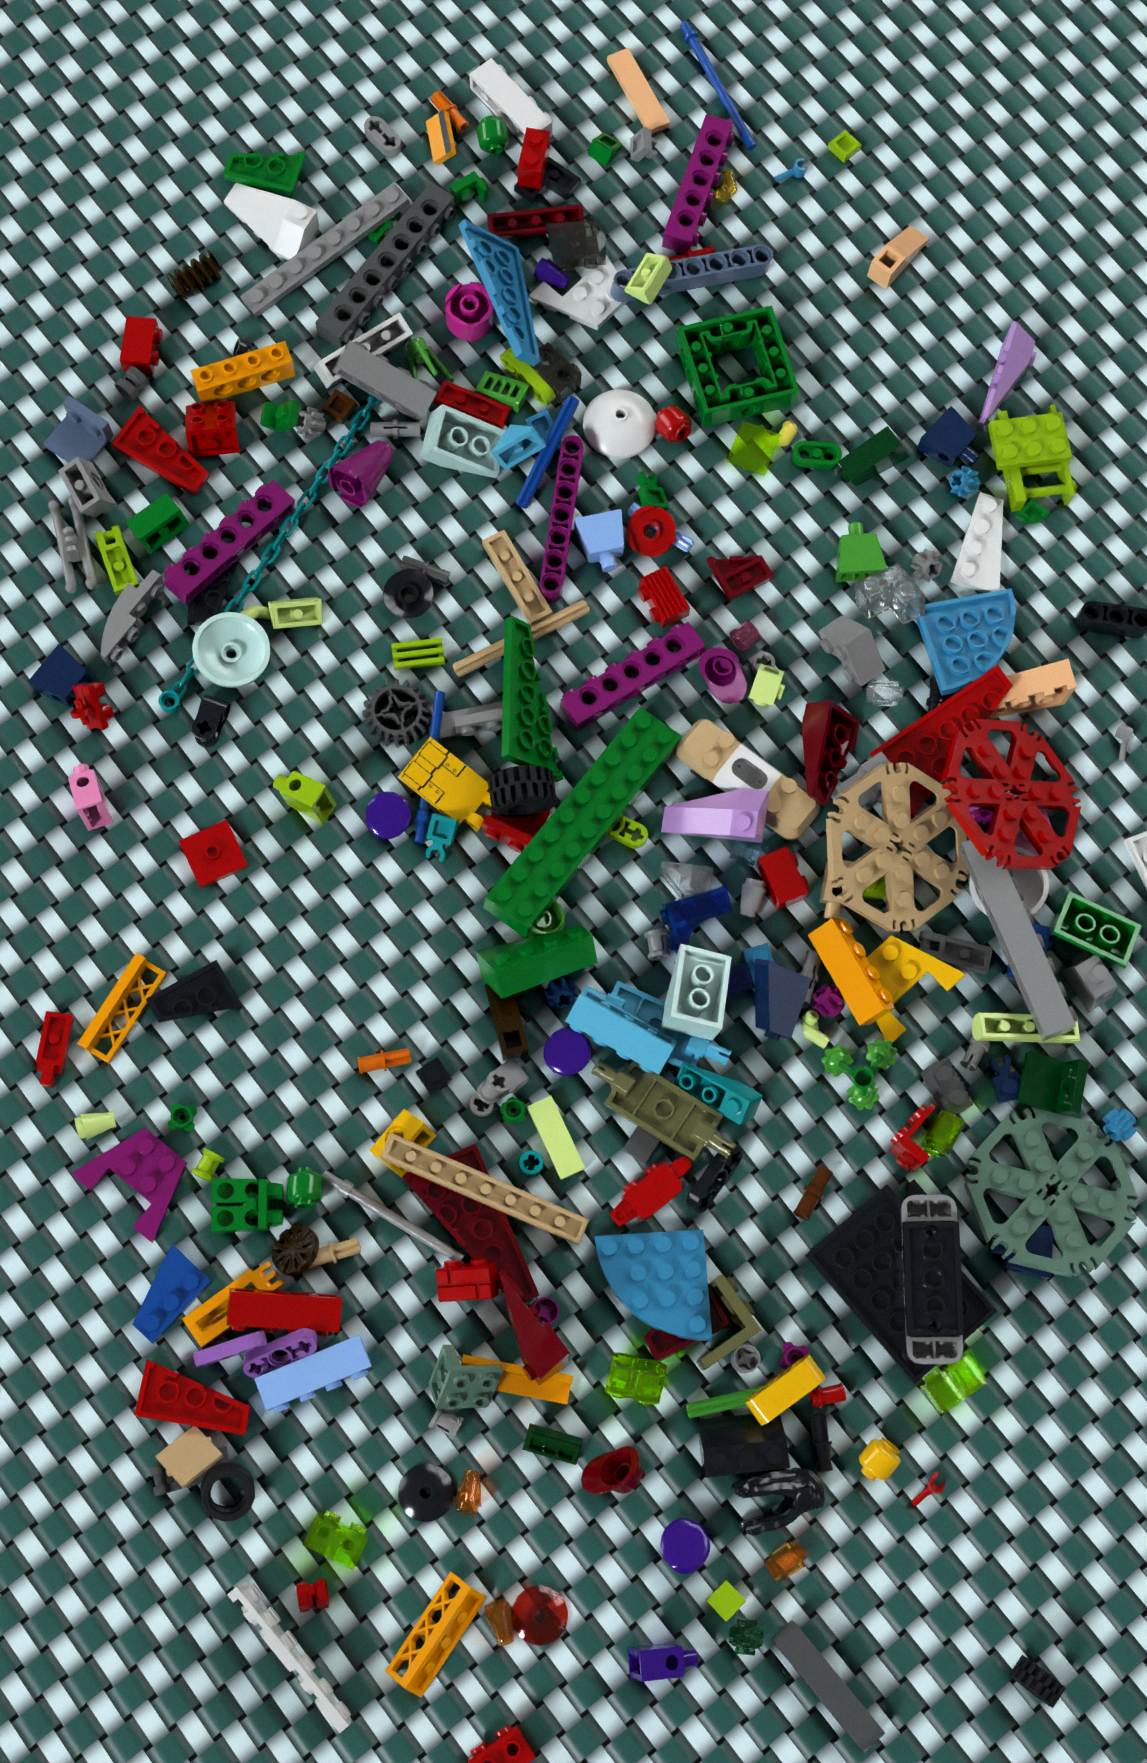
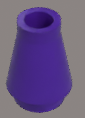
[533,257,571,290]

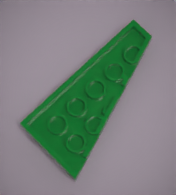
[501,616,563,782]

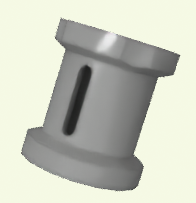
[644,929,671,961]
[428,1409,464,1440]

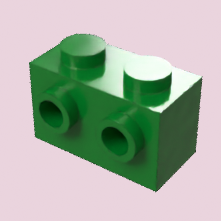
[125,493,190,554]

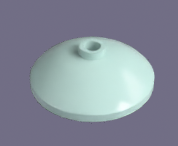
[192,612,270,688]

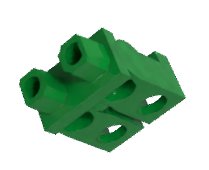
[211,1178,284,1234]

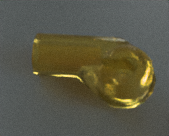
[715,169,737,202]

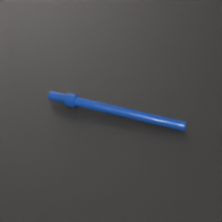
[414,691,445,844]

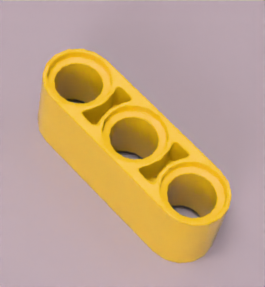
[745,1354,826,1426]

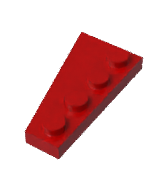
[111,405,210,496]
[134,1359,252,1435]

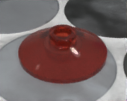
[511,1585,568,1645]

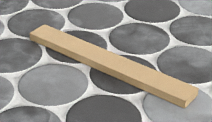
[379,1133,589,1245]

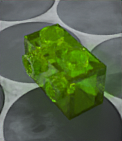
[302,1509,370,1570]

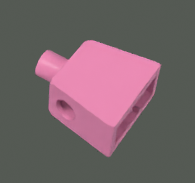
[68,764,113,831]

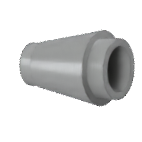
[740,878,767,918]

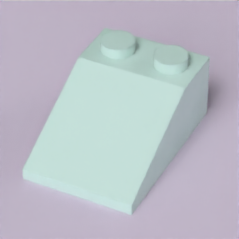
[419,404,505,478]
[661,944,732,1041]

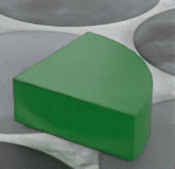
[1015,498,1051,524]

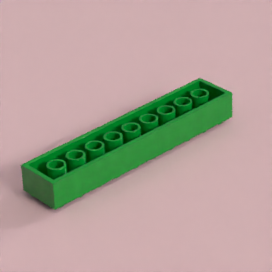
[483,707,682,939]

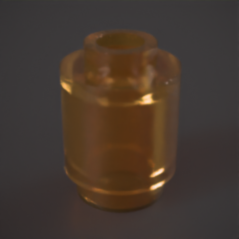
[764,1541,807,1582]

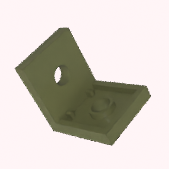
[696,1274,761,1371]

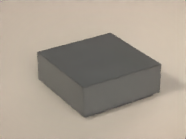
[623,1127,660,1164]

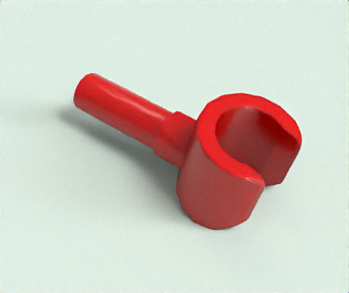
[911,1472,946,1507]

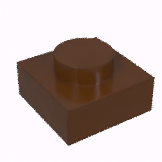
[322,389,357,425]

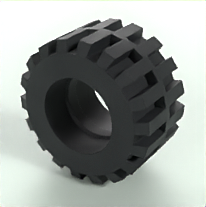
[488,765,557,818]

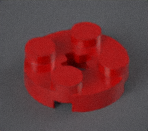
[626,506,677,557]

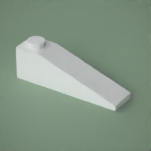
[224,183,319,260]

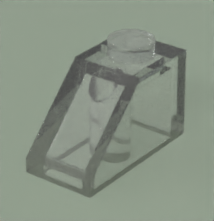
[659,861,714,907]

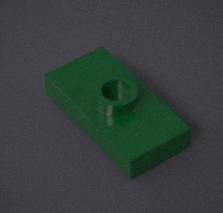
[522,1423,583,1465]

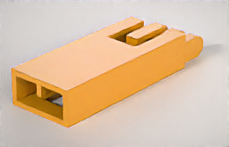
[182,1261,285,1348]

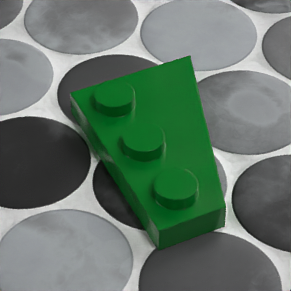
[223,152,307,197]

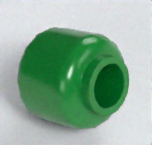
[476,116,509,155]
[287,1167,323,1209]

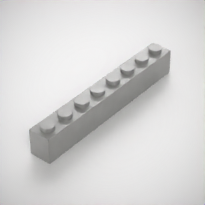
[959,833,1077,1042]

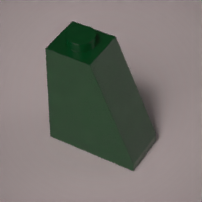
[838,426,910,486]

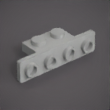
[427,701,503,740]

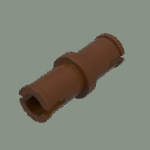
[793,1165,833,1221]

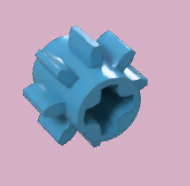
[949,466,981,499]
[1102,1108,1137,1142]

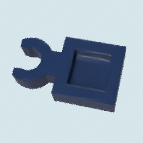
[989,1054,1021,1105]

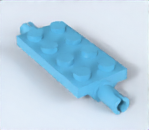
[584,981,732,1068]

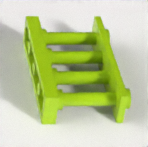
[993,405,1077,512]

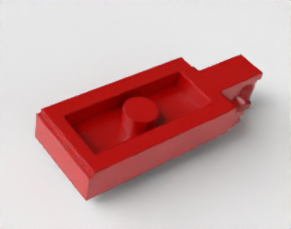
[36,1011,75,1088]

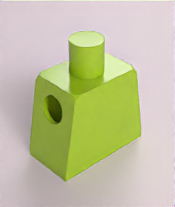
[273,771,337,825]

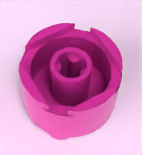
[445,282,494,343]

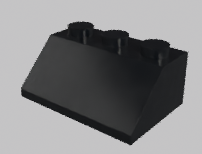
[697,1414,790,1478]

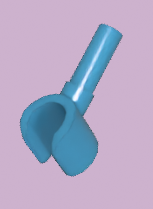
[774,158,808,182]

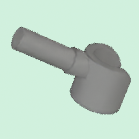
[1115,724,1133,762]

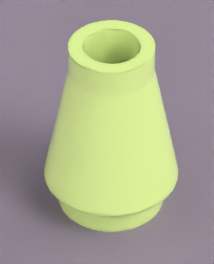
[74,1111,116,1140]

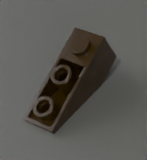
[485,984,529,1061]

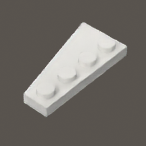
[950,492,1004,593]

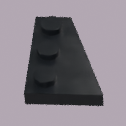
[187,553,241,626]
[146,960,243,1023]

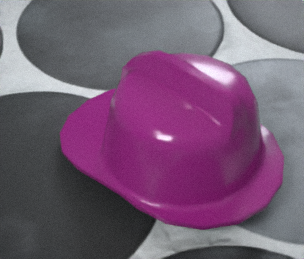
[699,647,747,704]

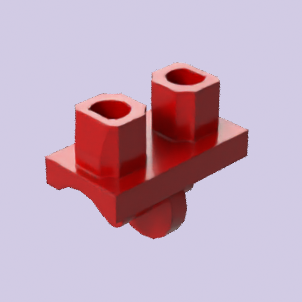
[70,682,115,730]

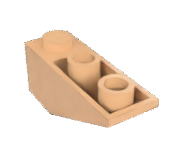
[867,225,929,290]

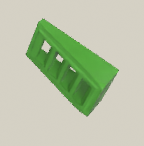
[475,371,530,413]

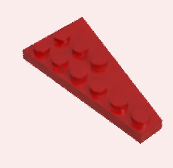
[869,665,1013,817]

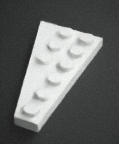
[227,1582,351,1733]

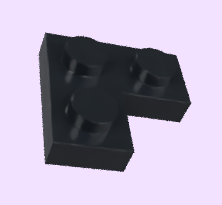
[514,156,581,204]

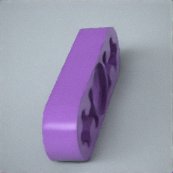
[243,1328,317,1378]
[193,1331,268,1367]

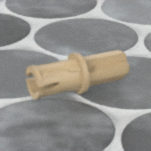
[306,1238,361,1269]

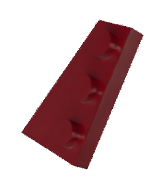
[644,1283,730,1363]

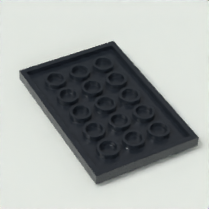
[804,1184,998,1384]

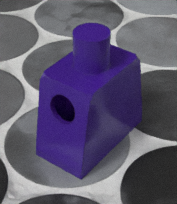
[627,1643,698,1682]

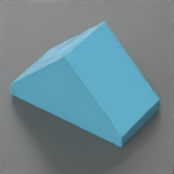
[491,425,546,471]

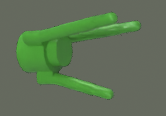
[406,337,454,382]

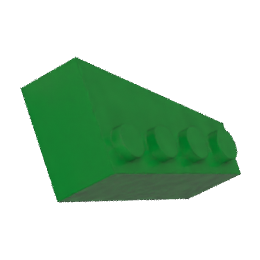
[476,925,598,999]

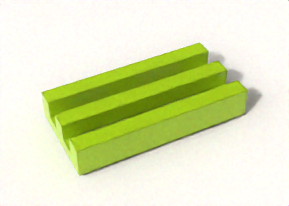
[391,638,445,670]

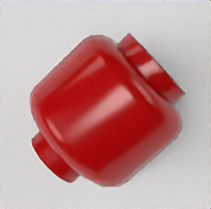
[655,405,692,443]

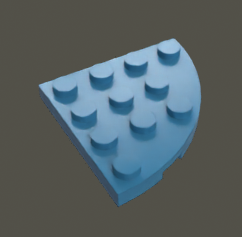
[913,588,1016,696]
[595,1229,712,1341]

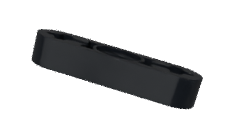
[686,1145,743,1213]

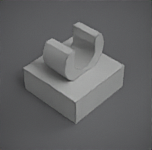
[630,127,657,162]

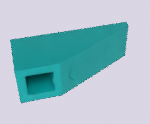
[674,1062,763,1125]

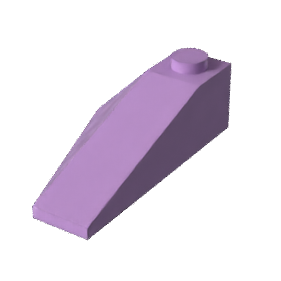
[977,321,1037,430]
[661,788,769,843]

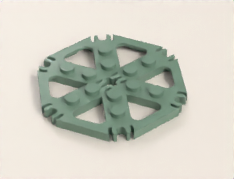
[964,1107,1139,1278]

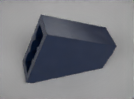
[754,959,812,1041]

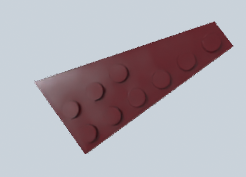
[402,1144,540,1302]

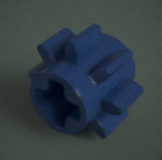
[543,976,578,1010]

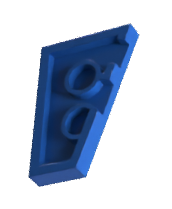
[132,1244,212,1344]

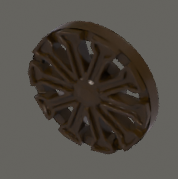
[272,1225,319,1276]

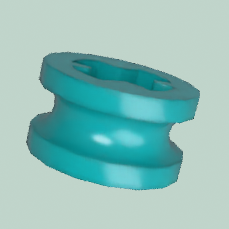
[519,1150,543,1176]

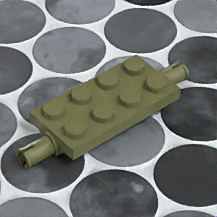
[591,1059,737,1162]

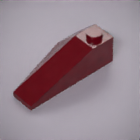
[801,700,860,806]
[498,1269,570,1385]

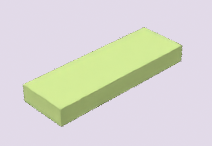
[527,1095,585,1180]

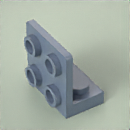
[44,396,114,463]

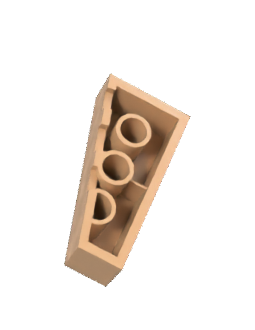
[987,659,1077,720]

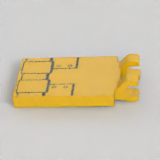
[397,736,493,832]

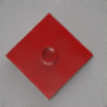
[179,819,249,888]

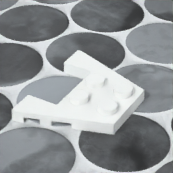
[529,235,628,330]

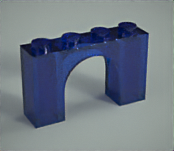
[659,886,755,997]

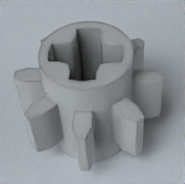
[296,407,326,440]
[911,549,943,582]

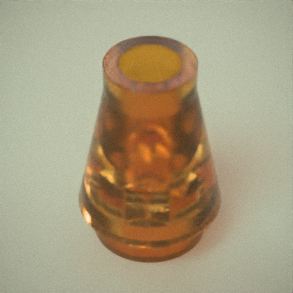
[454,1469,481,1514]
[483,1599,514,1646]

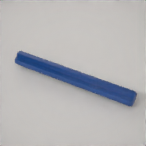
[516,395,579,509]

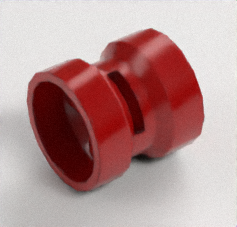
[296,1578,329,1613]

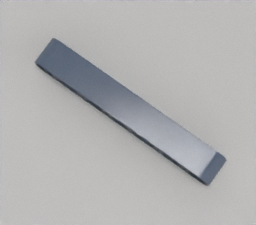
[610,245,773,302]

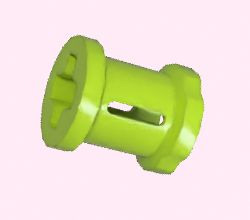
[190,1148,225,1183]

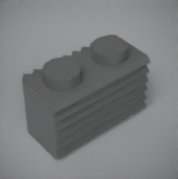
[920,1058,974,1120]

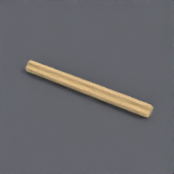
[453,600,590,677]

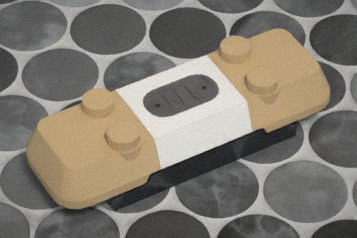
[676,719,820,840]

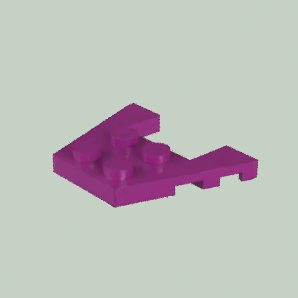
[71,1128,188,1243]

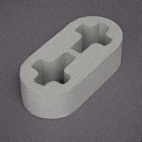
[364,116,402,157]

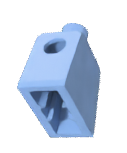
[574,509,624,572]

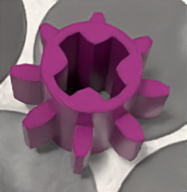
[812,985,845,1018]

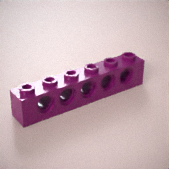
[662,114,735,254]
[164,480,295,605]
[560,622,705,732]

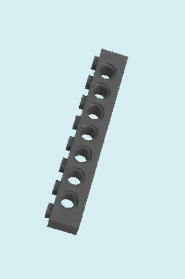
[315,182,455,349]

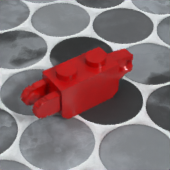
[609,1156,691,1227]

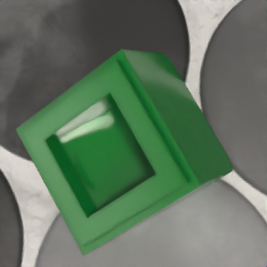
[588,132,623,166]

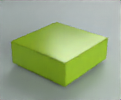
[828,129,862,163]
[706,1579,746,1622]

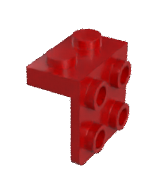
[482,809,550,853]
[889,1103,936,1172]

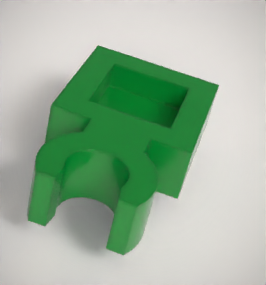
[636,471,669,511]

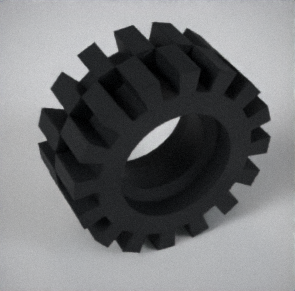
[1009,1655,1066,1708]

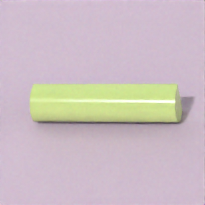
[972,1013,1080,1043]

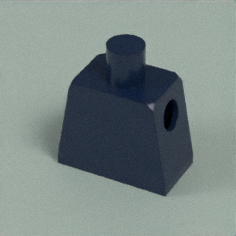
[917,406,980,468]
[28,644,91,707]
[988,1225,1054,1280]

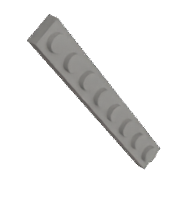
[240,182,410,318]

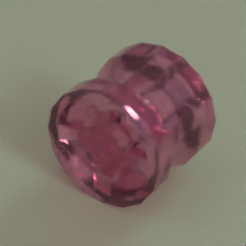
[729,620,761,652]

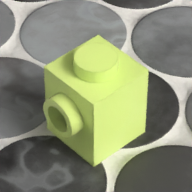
[749,664,785,706]

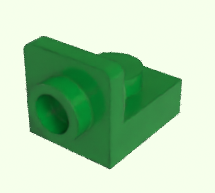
[451,171,489,205]
[260,400,300,433]

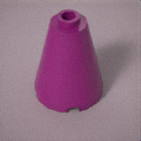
[328,440,394,508]

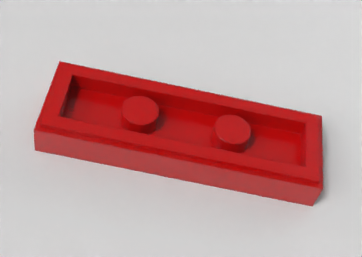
[434,380,511,429]

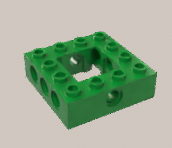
[676,305,800,428]

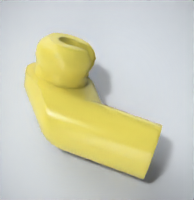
[765,421,797,448]

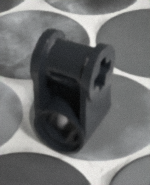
[192,695,231,748]

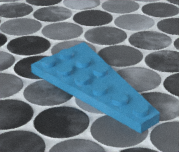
[458,219,540,366]

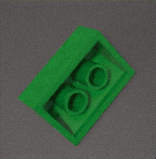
[1051,891,1142,969]

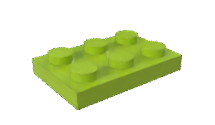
[988,412,1072,470]

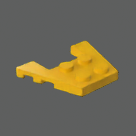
[867,935,965,1044]

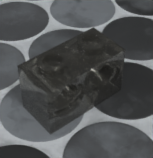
[530,342,582,404]

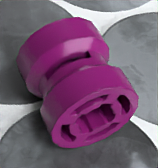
[533,1297,559,1326]

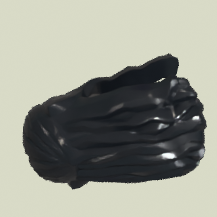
[731,1468,825,1536]

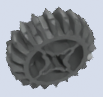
[362,678,432,748]

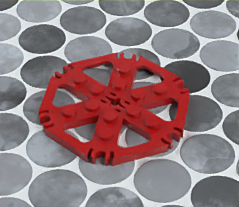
[941,719,1081,870]

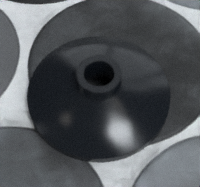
[383,570,434,619]
[398,1464,454,1522]

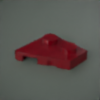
[706,555,774,602]

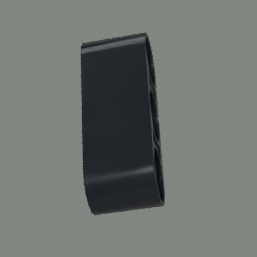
[1075,601,1147,638]

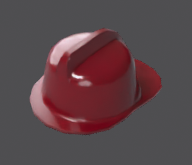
[581,1446,645,1495]

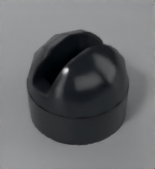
[233,338,253,357]

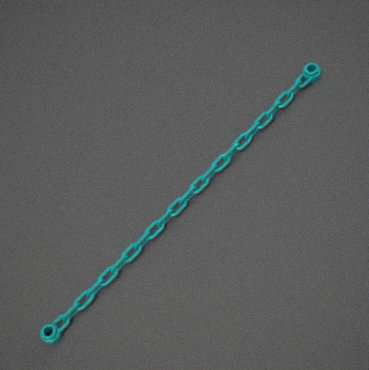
[158,394,381,713]

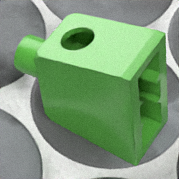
[836,522,887,582]

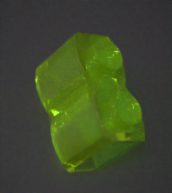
[921,1110,965,1158]
[605,1352,667,1405]
[921,1353,988,1414]

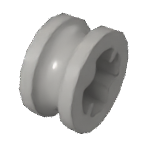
[751,651,775,675]
[470,1093,494,1118]

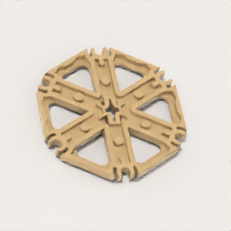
[826,762,968,931]

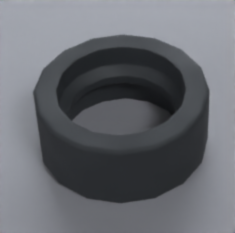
[200,1462,255,1522]

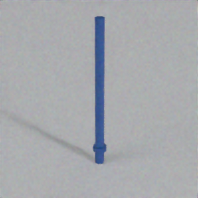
[680,21,756,150]

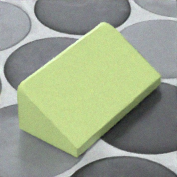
[624,253,672,305]
[268,597,323,629]

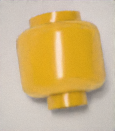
[859,1437,901,1481]

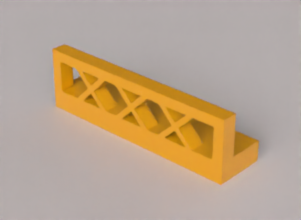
[77,953,167,1064]
[461,1354,573,1405]
[385,1571,487,1698]

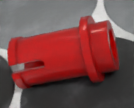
[809,1383,846,1409]

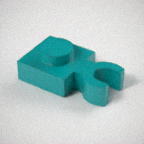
[426,813,459,862]

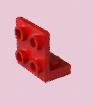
[185,400,240,457]

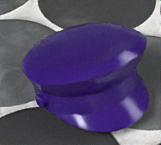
[365,792,411,839]
[543,1028,592,1076]
[660,1518,710,1574]

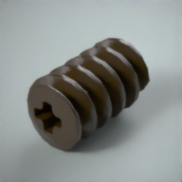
[166,250,222,300]

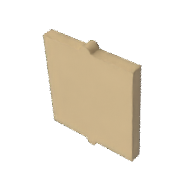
[155,1426,223,1489]

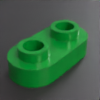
[792,441,842,469]

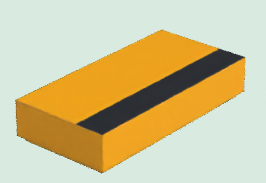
[426,110,457,165]

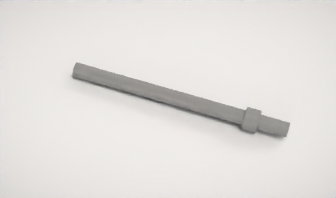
[321,1170,465,1261]

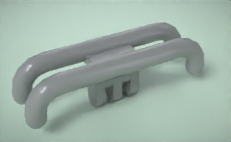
[48,496,97,594]

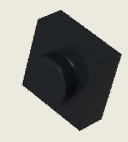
[415,1057,452,1095]

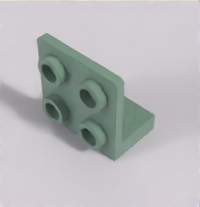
[428,1345,503,1409]

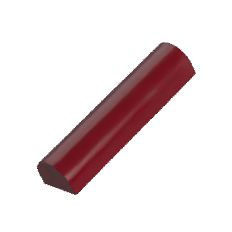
[487,204,585,239]

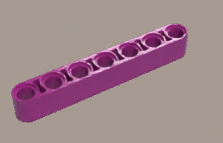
[540,435,584,603]

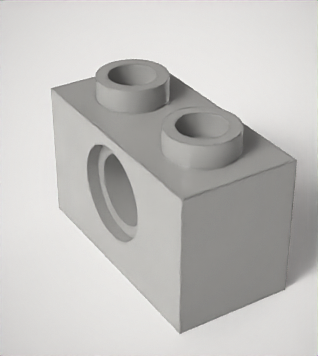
[58,457,115,518]

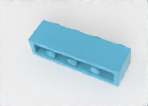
[565,988,677,1075]

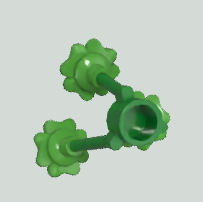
[821,1038,897,1111]

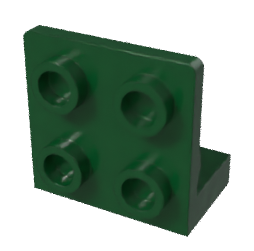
[1017,1051,1089,1116]

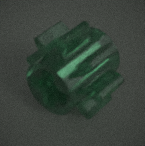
[729,1618,764,1656]

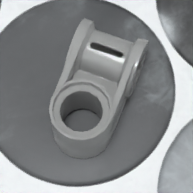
[477,1058,529,1104]

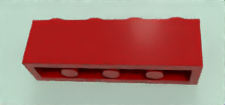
[226,1288,342,1336]

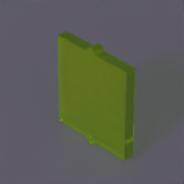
[727,421,781,476]

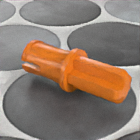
[431,91,469,134]
[357,1048,412,1074]

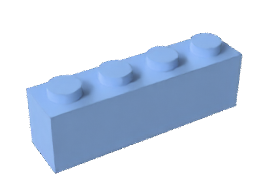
[254,1335,373,1414]

